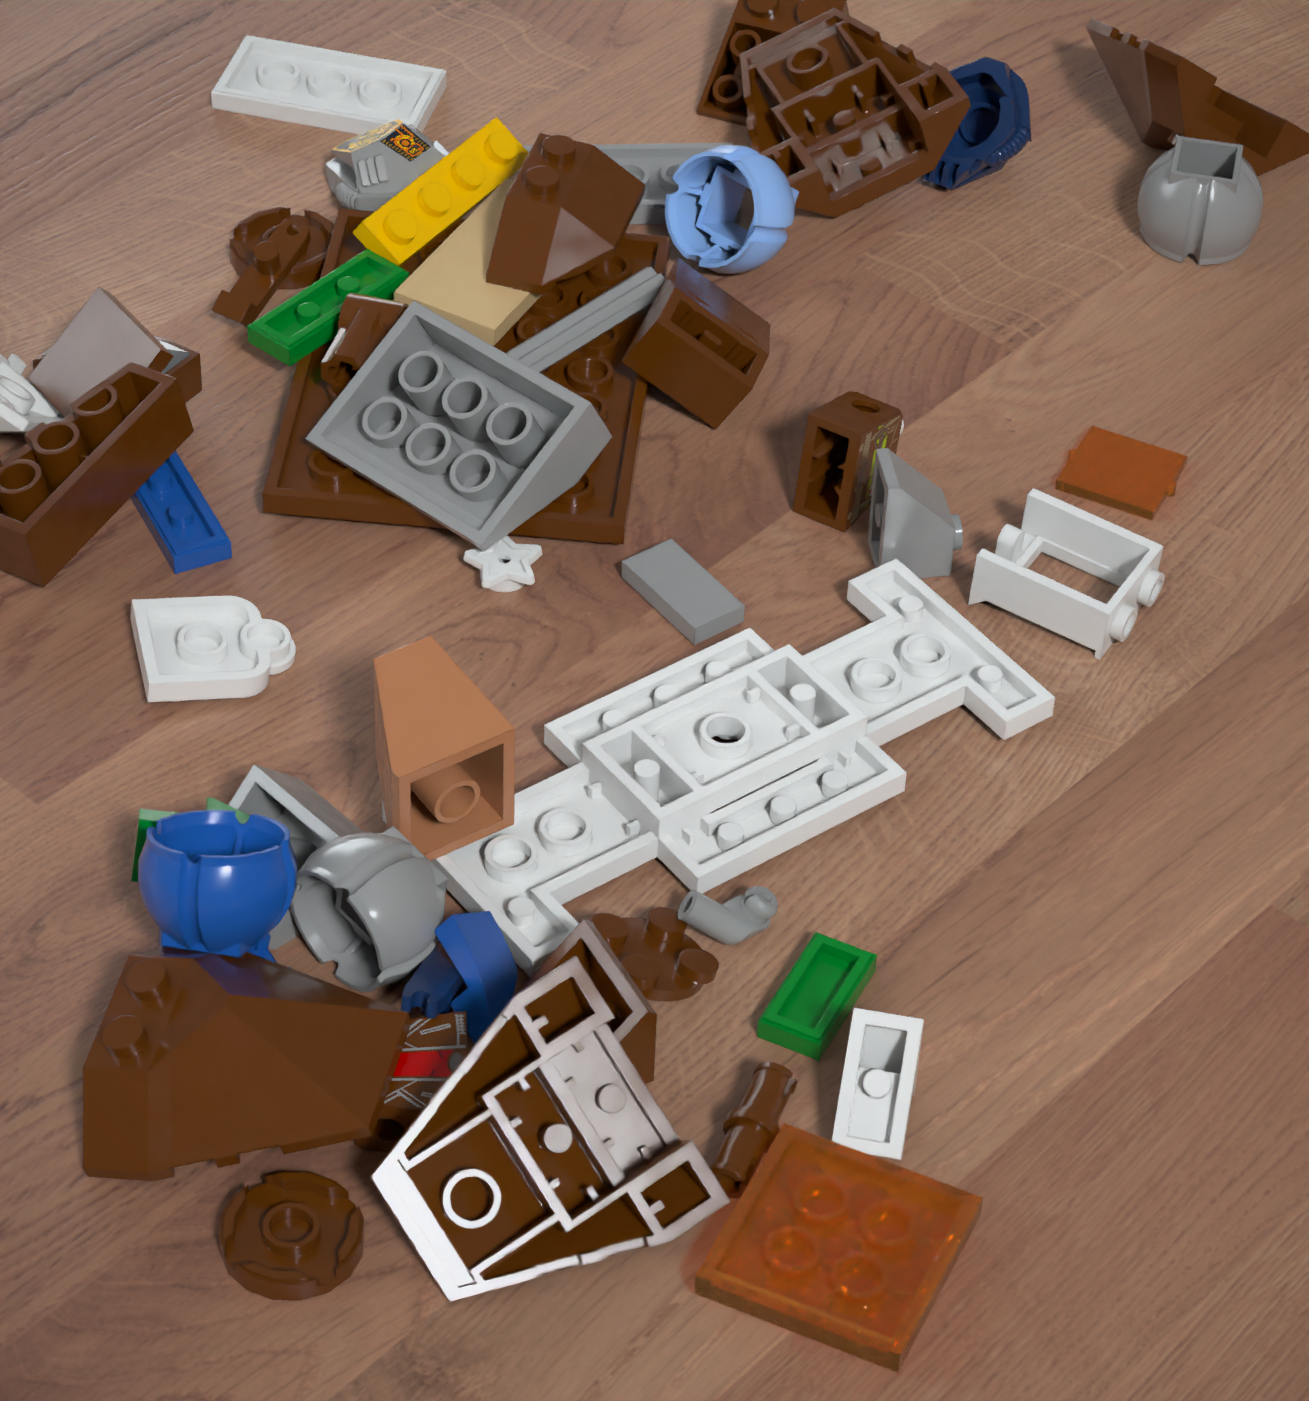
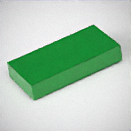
[757,932,877,1061]

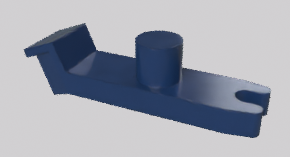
[400,940,464,1018]

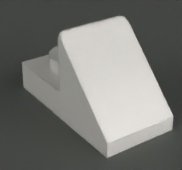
[830,1008,924,1162]

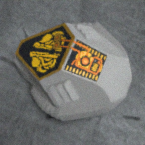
[325,119,449,211]

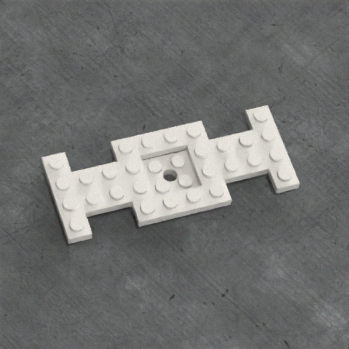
[382,558,1055,978]

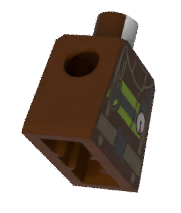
[792,391,904,532]

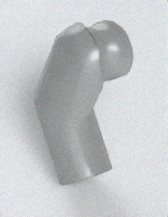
[678,886,778,945]

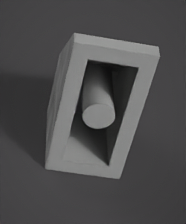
[867,448,963,578]

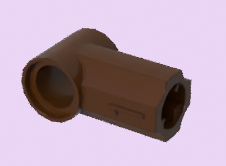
[321,292,409,394]

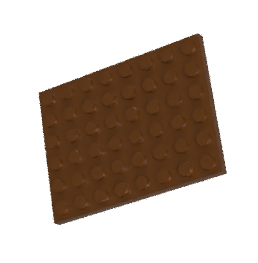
[262,209,671,544]

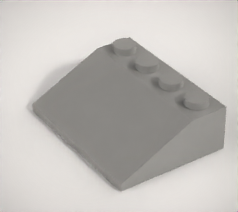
[305,300,613,551]

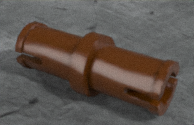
[709,1062,797,1199]

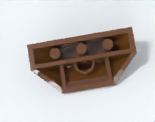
[486,133,645,295]

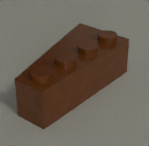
[0,362,194,587]

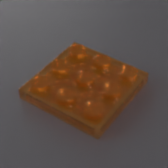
[694,1123,983,1373]

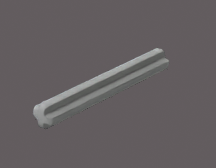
[506,267,665,373]

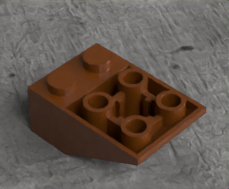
[696,0,849,127]
[621,258,770,429]

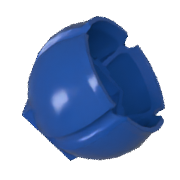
[138,810,297,958]

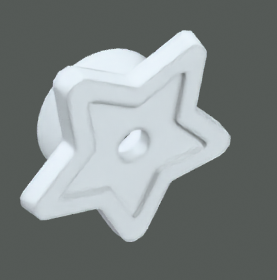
[463,535,543,592]

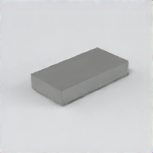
[622,538,745,645]

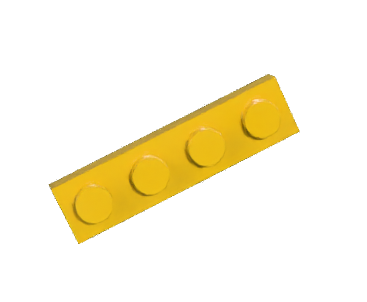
[352,117,529,267]

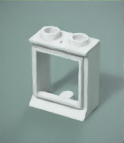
[968,488,1165,660]

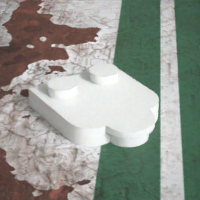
[130,596,296,703]

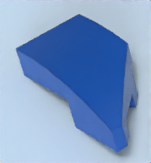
[435,911,518,1044]

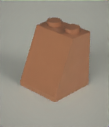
[374,635,515,861]

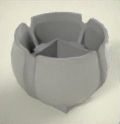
[1137,136,1264,265]
[290,826,448,992]

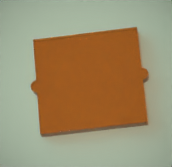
[1055,426,1188,521]

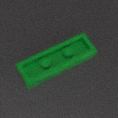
[247,249,409,366]

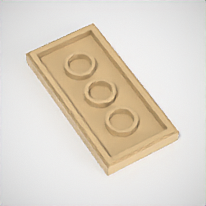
[394,178,541,346]

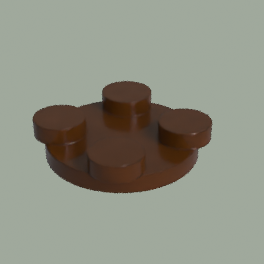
[590,907,719,1002]

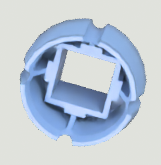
[665,145,799,274]

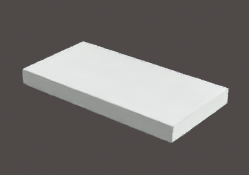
[211,35,447,135]

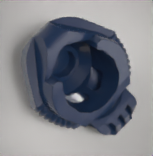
[924,57,1032,190]

